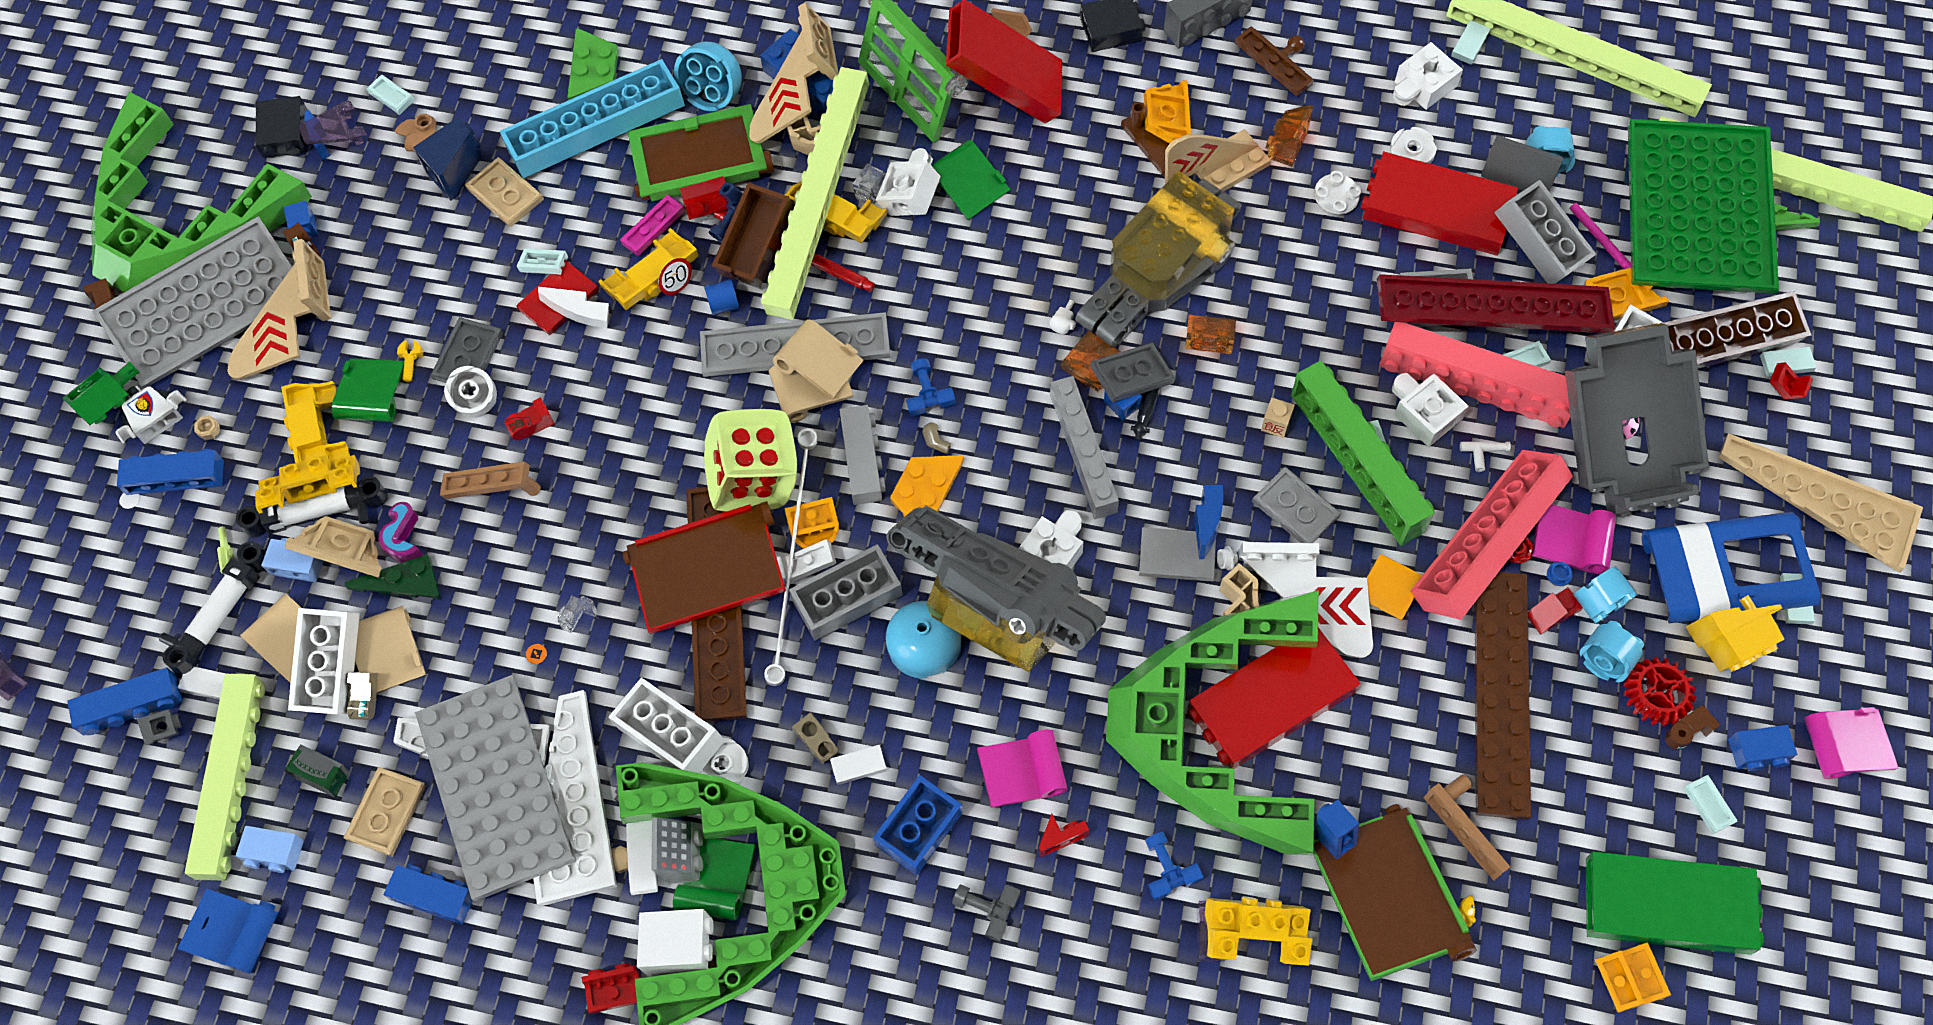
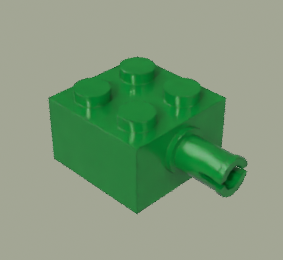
[62,361,140,426]

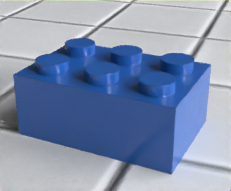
[873,775,963,876]

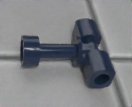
[708,182,743,242]

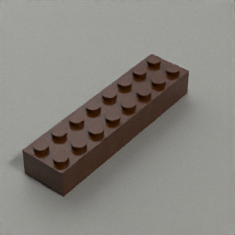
[1659,291,1811,368]

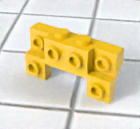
[785,181,888,244]
[598,228,699,310]
[281,381,350,463]
[255,455,360,514]
[1205,896,1312,966]

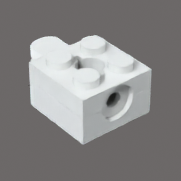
[1393,42,1463,109]
[876,148,941,216]
[1392,373,1469,447]
[1019,510,1083,569]

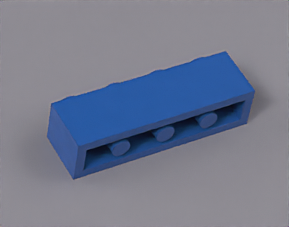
[117,449,224,495]
[67,667,183,736]

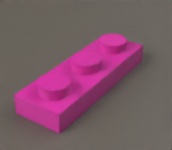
[620,195,685,256]

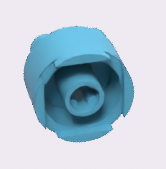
[1526,126,1575,177]
[1573,566,1637,623]
[1580,621,1644,682]

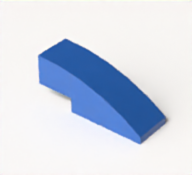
[1194,485,1223,559]

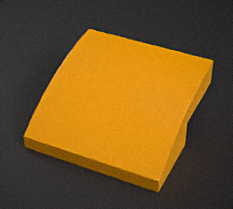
[1367,554,1422,621]
[1595,942,1671,1013]

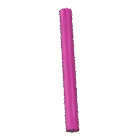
[1569,203,1631,269]

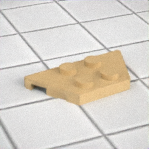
[285,516,381,578]

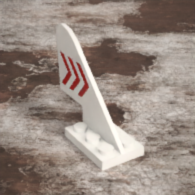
[1238,542,1373,658]

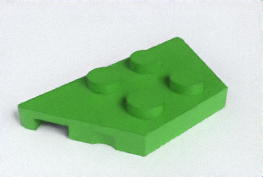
[567,29,619,100]

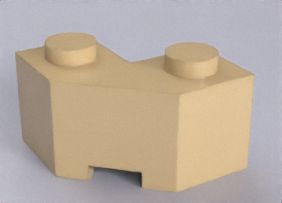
[786,115,821,155]
[1219,563,1259,616]

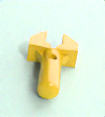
[397,340,424,382]

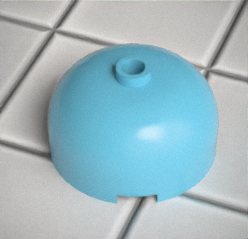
[674,42,742,111]
[886,601,962,678]

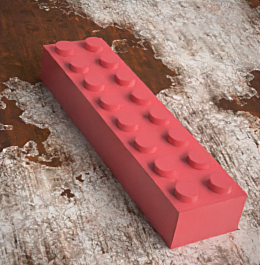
[1379,322,1571,428]
[1411,450,1573,620]

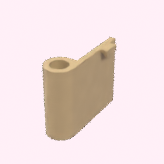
[773,320,864,399]
[769,365,853,423]
[240,593,301,683]
[355,605,426,693]

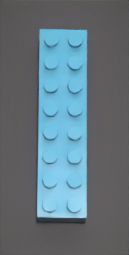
[499,59,685,178]

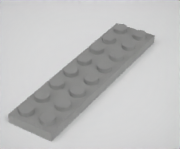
[700,312,890,377]

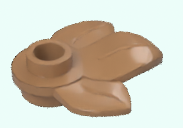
[395,113,437,151]

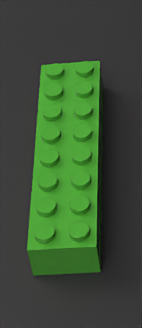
[1291,361,1435,546]

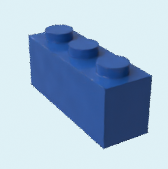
[383,864,473,925]

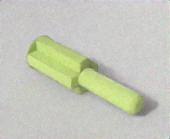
[217,526,234,573]

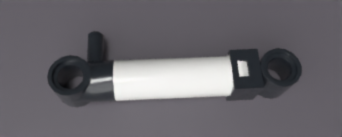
[236,476,388,538]
[159,541,266,676]

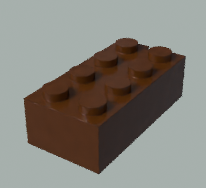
[712,183,795,289]

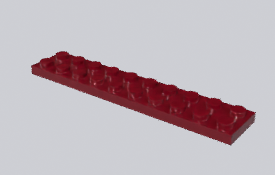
[1377,274,1615,333]

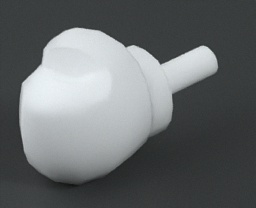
[1049,300,1076,335]

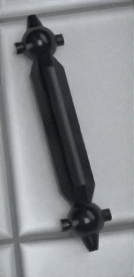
[1131,358,1164,441]

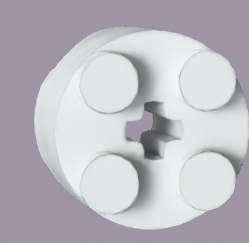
[444,366,497,417]

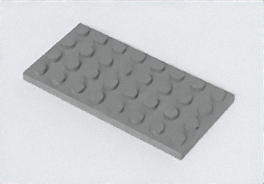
[92,216,292,389]
[415,675,575,902]

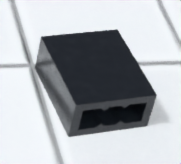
[1080,0,1146,52]
[255,96,308,158]

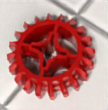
[1623,657,1697,727]

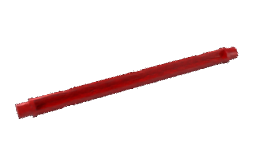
[714,210,875,292]

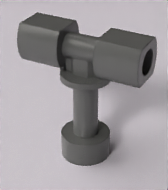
[952,884,1021,942]

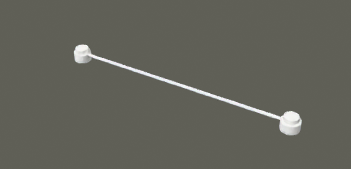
[764,428,817,686]

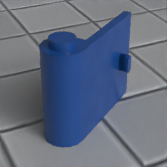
[177,888,278,974]

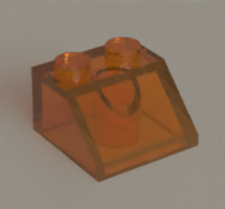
[1265,105,1314,167]

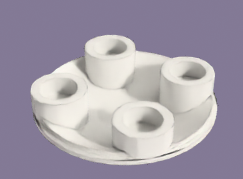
[1314,171,1361,214]

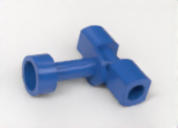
[906,358,956,417]
[1145,832,1204,901]

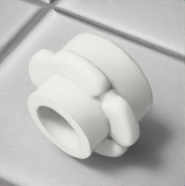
[1217,546,1238,570]

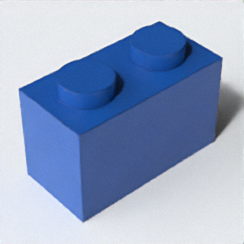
[1728,725,1798,771]
[1316,800,1359,860]

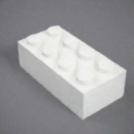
[288,608,360,714]
[608,677,724,773]

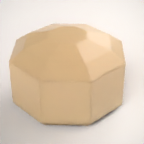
[194,415,220,440]
[611,846,628,873]

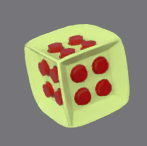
[704,409,797,512]

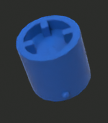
[704,279,739,316]

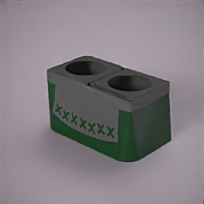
[284,744,350,797]

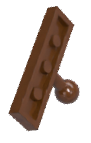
[1235,26,1314,97]

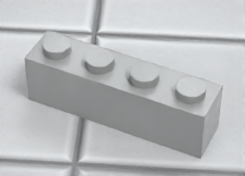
[840,405,886,505]

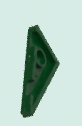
[344,554,441,600]

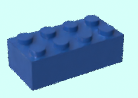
[760,28,842,115]

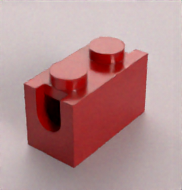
[680,176,728,220]

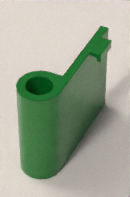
[931,139,1010,220]
[332,358,404,422]
[673,837,756,920]

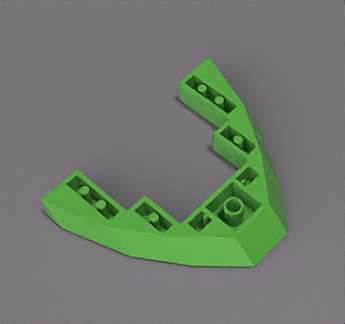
[91,92,312,292]
[1106,590,1319,856]
[616,762,846,1025]

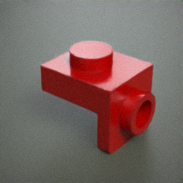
[1769,362,1813,400]

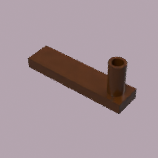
[1121,102,1192,188]

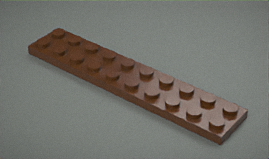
[686,487,747,722]
[1475,572,1531,820]

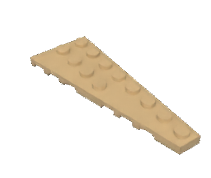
[1718,433,1923,572]

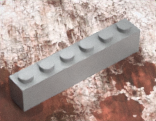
[1050,376,1119,520]

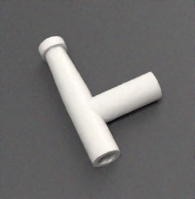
[1460,442,1511,472]

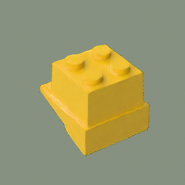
[1686,595,1784,672]

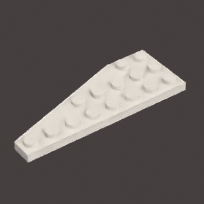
[533,690,617,906]

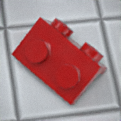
[581,963,640,1014]

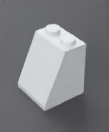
[637,909,713,977]

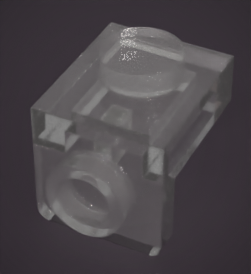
[558,595,598,633]

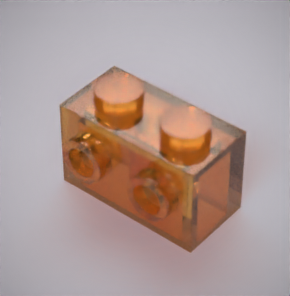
[1185,315,1236,354]

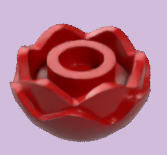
[1508,537,1533,564]

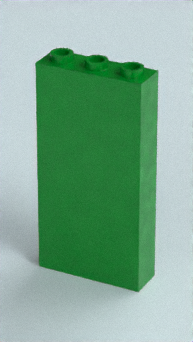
[1586,852,1764,955]

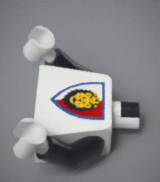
[116,386,187,444]

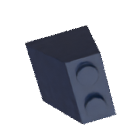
[413,117,482,201]

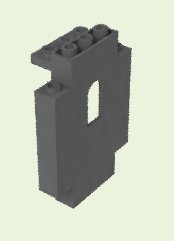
[1565,323,1709,517]

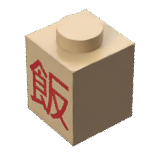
[1261,397,1295,438]

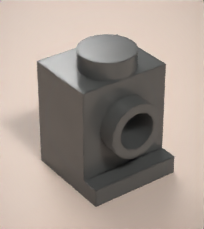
[137,709,182,745]

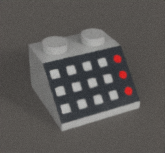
[651,818,703,884]

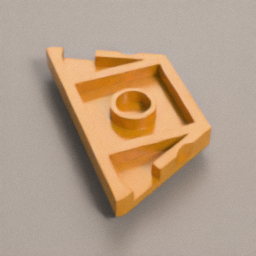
[1144,80,1191,144]
[1583,268,1669,320]
[890,455,964,517]

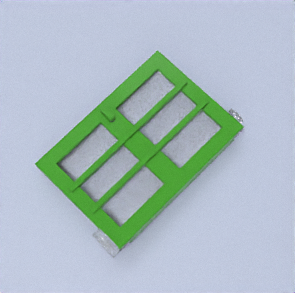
[858,0,967,143]

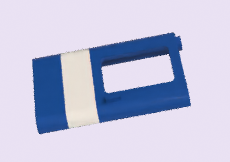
[1641,512,1820,624]

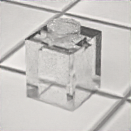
[853,164,886,204]

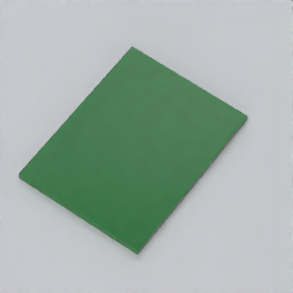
[1628,119,1779,294]

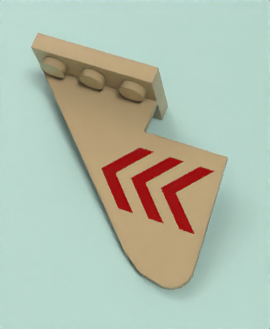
[749,2,839,144]
[1165,129,1271,193]
[227,239,331,380]

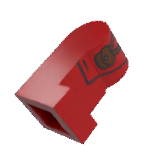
[504,397,555,440]

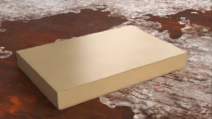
[465,157,544,228]
[344,767,427,857]

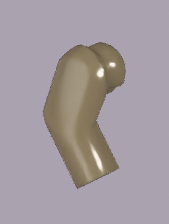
[923,422,951,454]

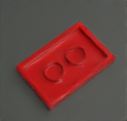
[516,260,599,336]

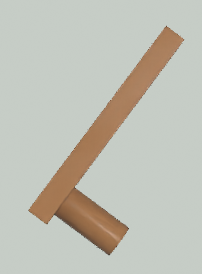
[440,461,541,499]
[1423,775,1510,881]

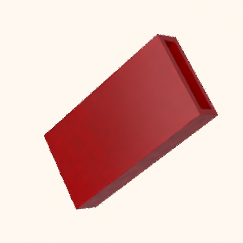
[946,0,1062,124]
[1361,151,1518,256]
[1187,627,1361,769]

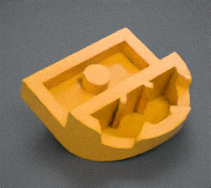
[784,497,839,549]

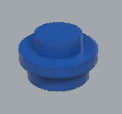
[1546,562,1573,586]

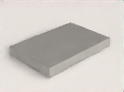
[1252,467,1341,543]
[1139,527,1216,582]

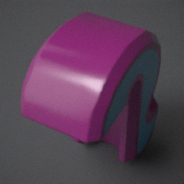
[378,502,423,563]

